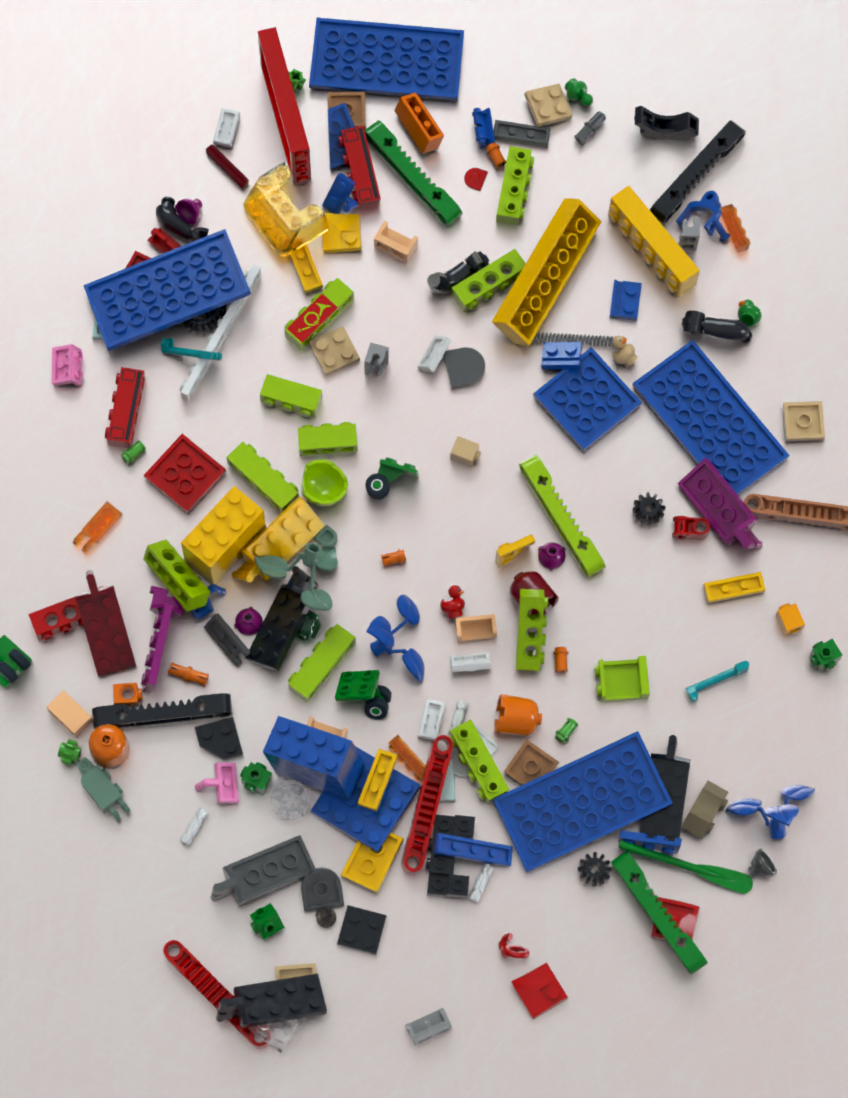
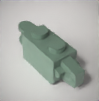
[76,757,131,821]

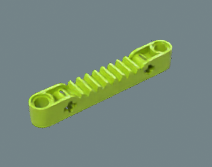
[519,455,606,577]

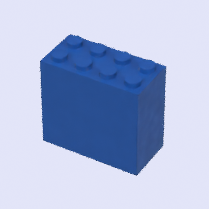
[263,716,365,800]

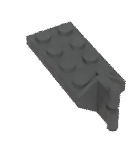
[211,835,315,905]

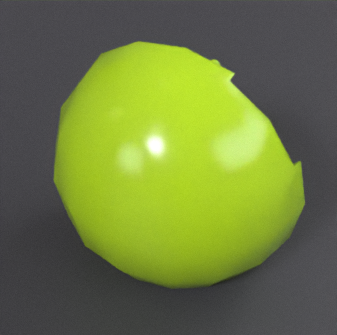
[301,460,348,507]

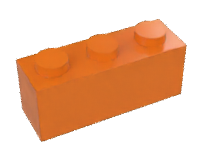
[394,92,444,154]

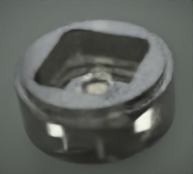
[315,906,337,928]

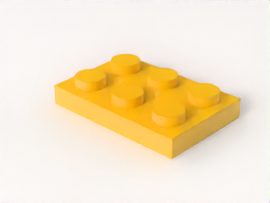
[341,833,404,893]

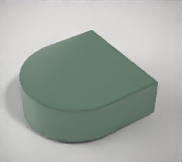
[314,525,337,548]

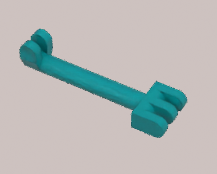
[161,338,222,361]
[686,661,749,702]

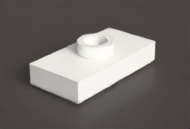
[213,108,240,148]
[417,336,451,372]
[450,653,491,672]
[418,699,446,741]

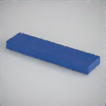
[434,833,513,867]

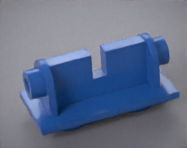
[472,108,495,149]

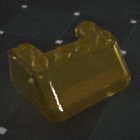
[243,162,329,256]

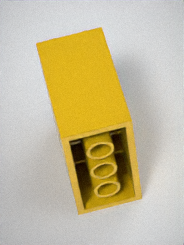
[181,486,266,585]

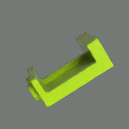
[594,656,650,702]

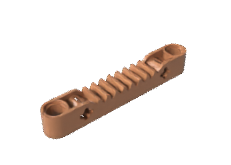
[744,494,848,531]

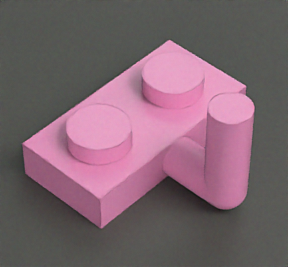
[195,762,239,804]

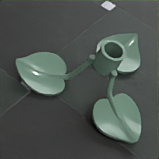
[254,543,338,611]

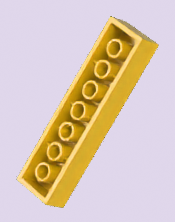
[492,198,602,345]

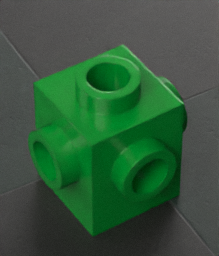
[809,638,843,671]
[240,762,273,794]
[250,903,285,940]

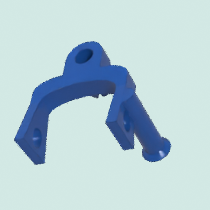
[676,191,730,242]

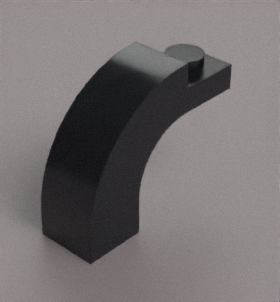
[634,106,699,140]

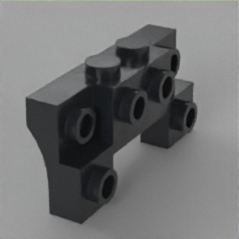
[425,815,475,898]

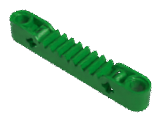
[365,120,462,226]
[611,851,708,975]

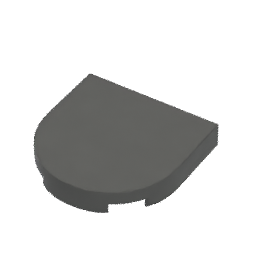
[444,347,485,389]
[301,867,344,911]

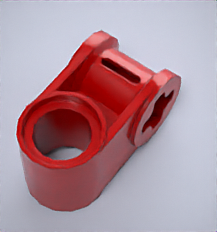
[672,516,710,540]

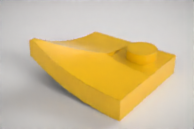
[321,212,362,254]
[495,534,535,568]

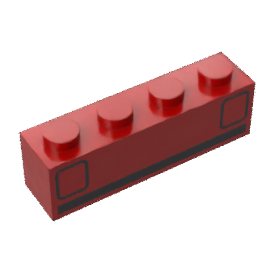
[338,126,381,206]
[105,367,146,448]

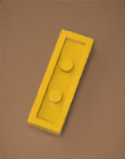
[285,235,323,294]
[703,572,766,603]
[357,749,398,812]

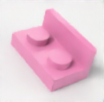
[52,344,83,386]

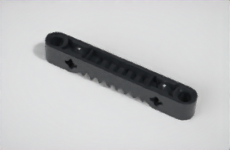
[650,120,746,225]
[92,693,232,729]

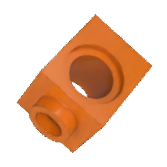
[113,683,143,707]

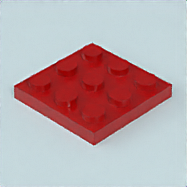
[144,433,226,514]

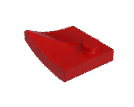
[651,897,700,943]
[511,962,568,1019]

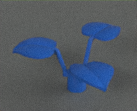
[366,595,424,683]
[726,785,815,839]

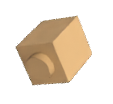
[450,436,481,467]

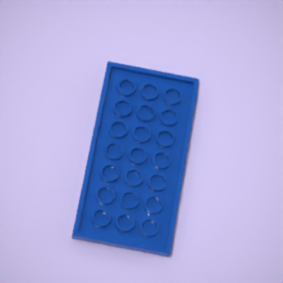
[309,17,464,101]
[83,229,251,351]
[632,340,790,495]
[493,731,673,872]

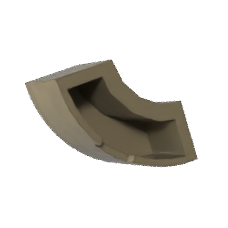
[681,780,729,839]

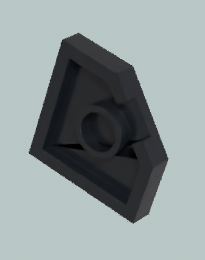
[195,717,243,761]

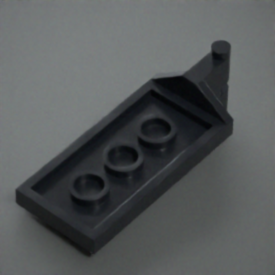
[245,566,318,671]
[639,735,691,841]
[216,973,327,1028]

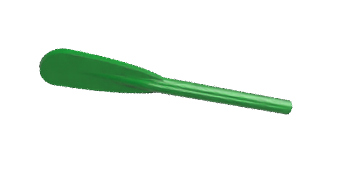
[618,840,753,894]

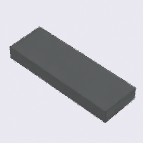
[494,120,551,148]

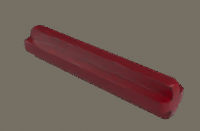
[206,144,249,188]

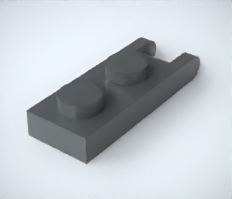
[204,613,250,666]

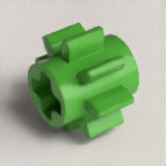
[288,68,306,92]
[58,739,82,765]

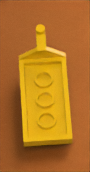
[232,497,325,582]

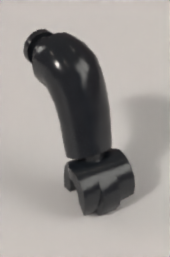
[156,197,209,243]
[427,251,490,294]
[681,310,752,344]

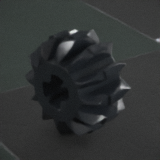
[632,492,666,526]
[577,852,612,887]

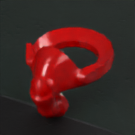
[498,933,530,958]

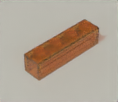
[721,204,750,253]
[388,735,425,782]

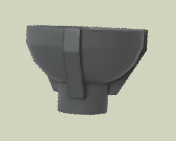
[748,849,777,878]

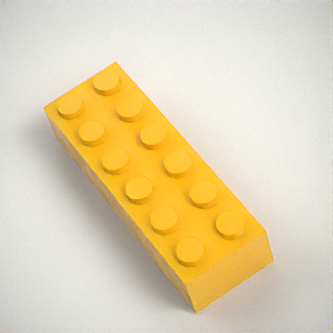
[608,185,700,297]

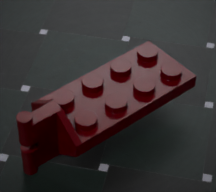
[75,570,136,676]

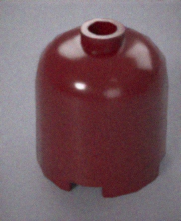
[510,571,559,615]

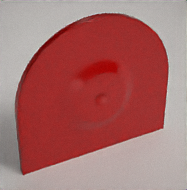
[464,168,488,191]

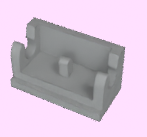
[678,217,700,251]
[364,342,389,377]
[405,1008,452,1046]

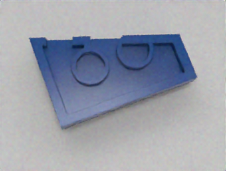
[327,103,354,169]
[618,830,682,856]

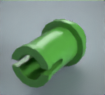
[121,440,146,464]
[555,718,578,744]

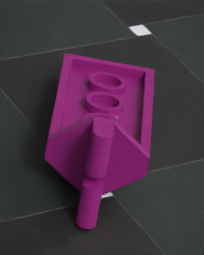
[677,458,763,548]
[140,586,183,693]

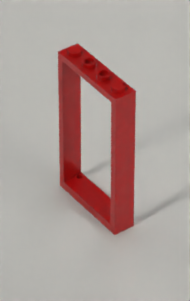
[257,27,311,184]

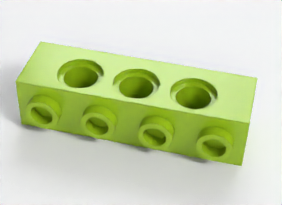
[451,249,526,312]
[143,539,210,612]
[516,589,548,671]

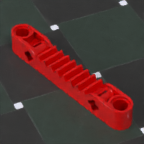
[401,735,453,873]
[163,940,271,1049]

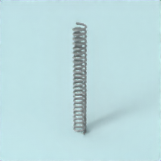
[532,332,627,347]

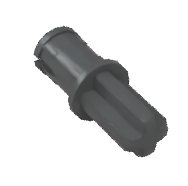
[574,111,606,144]

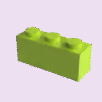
[260,374,322,417]
[298,422,358,456]

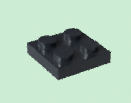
[337,905,387,955]

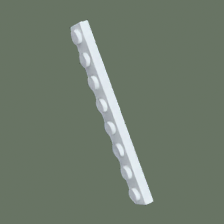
[180,265,261,402]

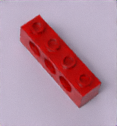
[28,586,103,641]

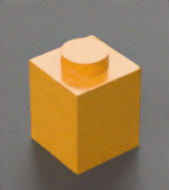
[775,603,805,636]

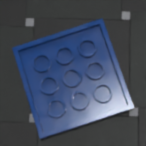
[533,347,642,452]
[310,746,421,853]

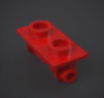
[147,227,181,254]

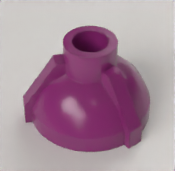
[175,198,203,225]
[538,542,566,571]
[234,607,263,636]

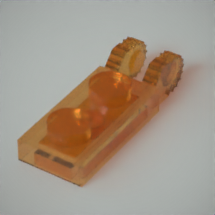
[73,501,122,553]

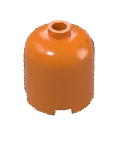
[494,694,542,736]
[88,724,130,769]

